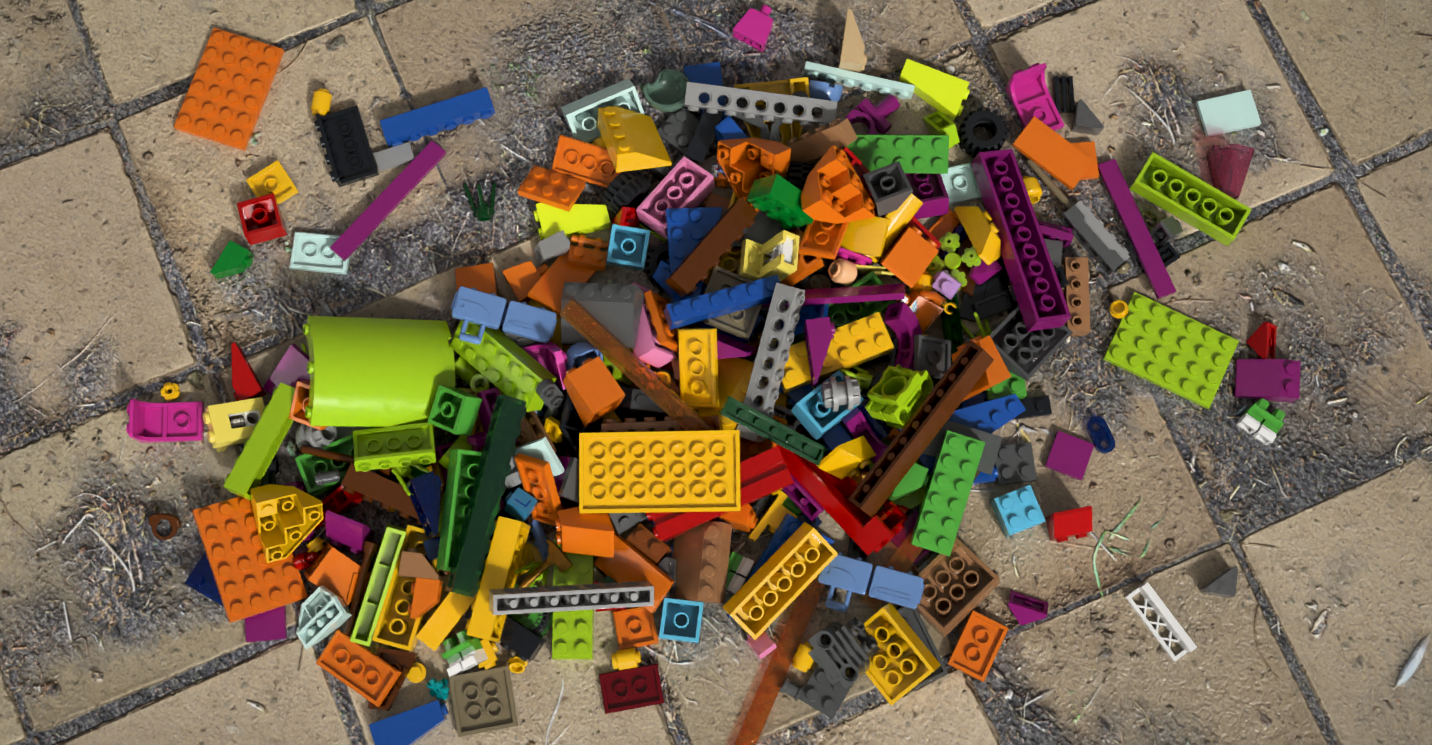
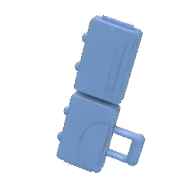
[451,286,557,345]
[818,552,925,612]

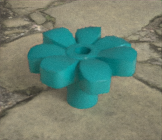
[426,678,449,700]

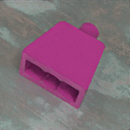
[733,5,773,52]

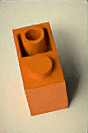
[408,577,443,619]

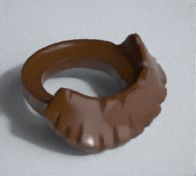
[148,513,182,540]

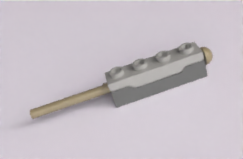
[1027,160,1130,275]

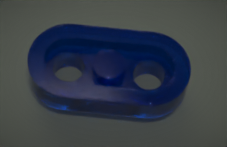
[1086,416,1115,454]

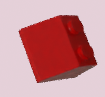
[237,193,287,245]
[1045,506,1093,543]

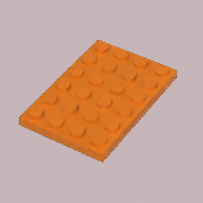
[174,28,285,151]
[192,496,308,623]

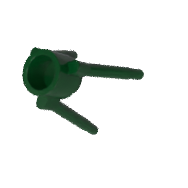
[463,183,496,221]

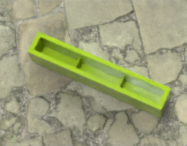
[223,382,295,501]
[350,523,406,647]

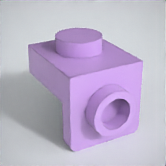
[932,269,963,300]

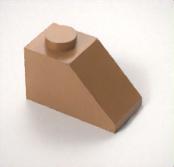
[398,548,442,580]

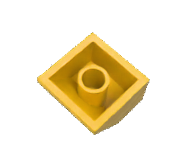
[817,435,876,479]

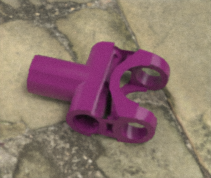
[846,94,900,134]

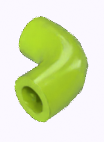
[454,355,489,393]

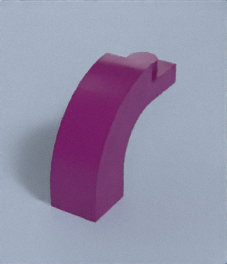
[884,302,922,370]
[842,408,888,465]

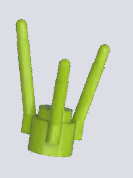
[961,312,992,339]
[839,366,873,392]
[391,464,431,498]
[515,561,550,587]

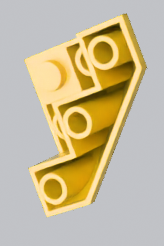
[250,484,324,563]

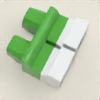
[1236,398,1285,446]
[726,551,754,594]
[441,630,488,677]

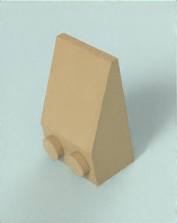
[838,9,867,73]

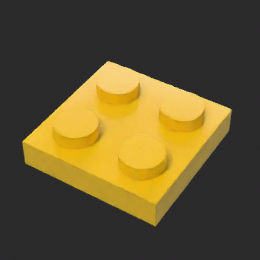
[246,160,299,205]

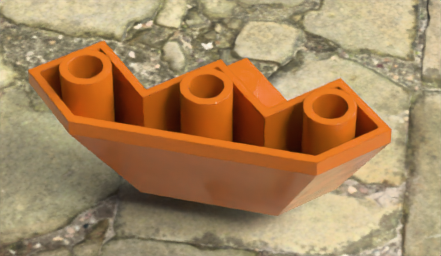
[717,138,791,212]
[801,145,875,224]
[780,227,824,287]

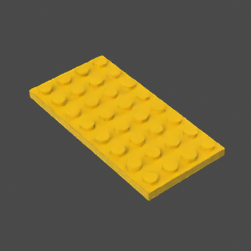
[579,430,741,514]

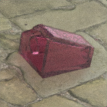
[1206,144,1255,200]

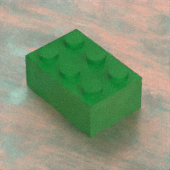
[747,174,814,229]

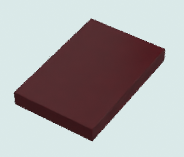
[599,664,664,714]

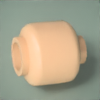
[828,258,858,285]

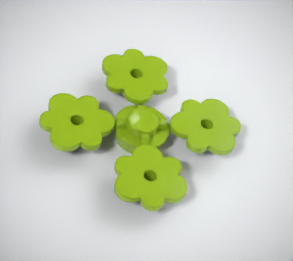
[925,232,981,291]

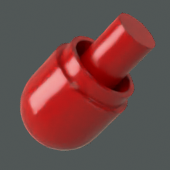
[293,552,318,570]

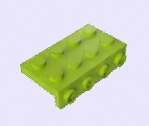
[353,422,436,472]

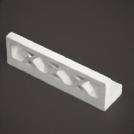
[1125,582,1197,662]

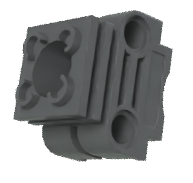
[808,617,879,689]

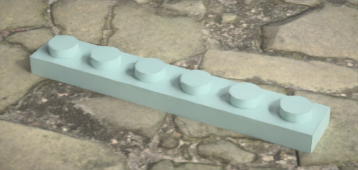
[804,61,915,99]

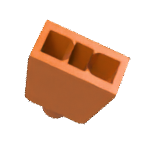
[502,261,549,303]

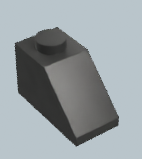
[1150,216,1183,248]

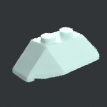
[296,585,352,649]

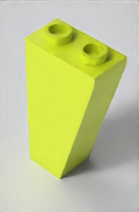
[898,59,970,121]
[533,203,612,239]

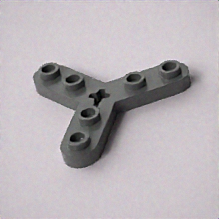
[726,91,809,143]
[536,379,567,427]

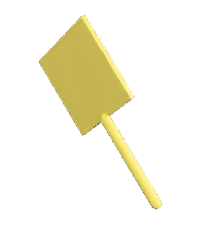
[855,264,894,276]

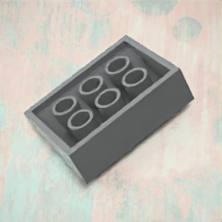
[561,282,644,348]
[990,305,1073,381]

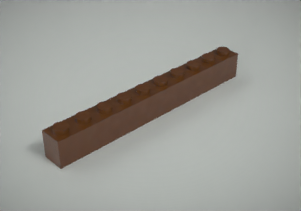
[848,341,994,518]

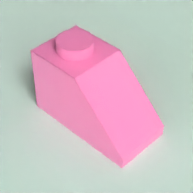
[746,631,777,661]

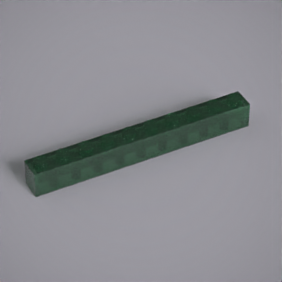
[445,395,526,598]

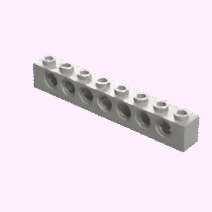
[684,82,838,127]
[737,283,806,442]
[489,581,654,615]

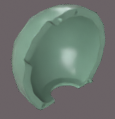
[643,69,689,112]

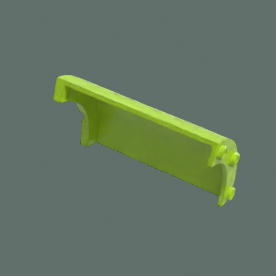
[303,316,455,427]

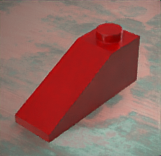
[231,342,266,401]
[314,486,363,531]

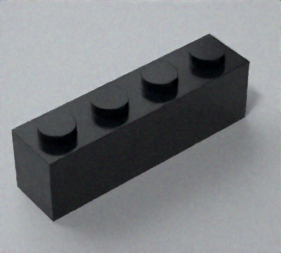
[464,607,546,662]

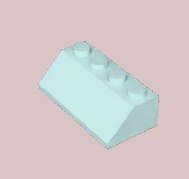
[561,78,645,143]

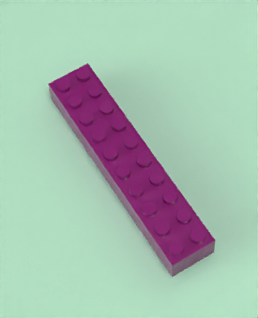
[971,149,1071,332]

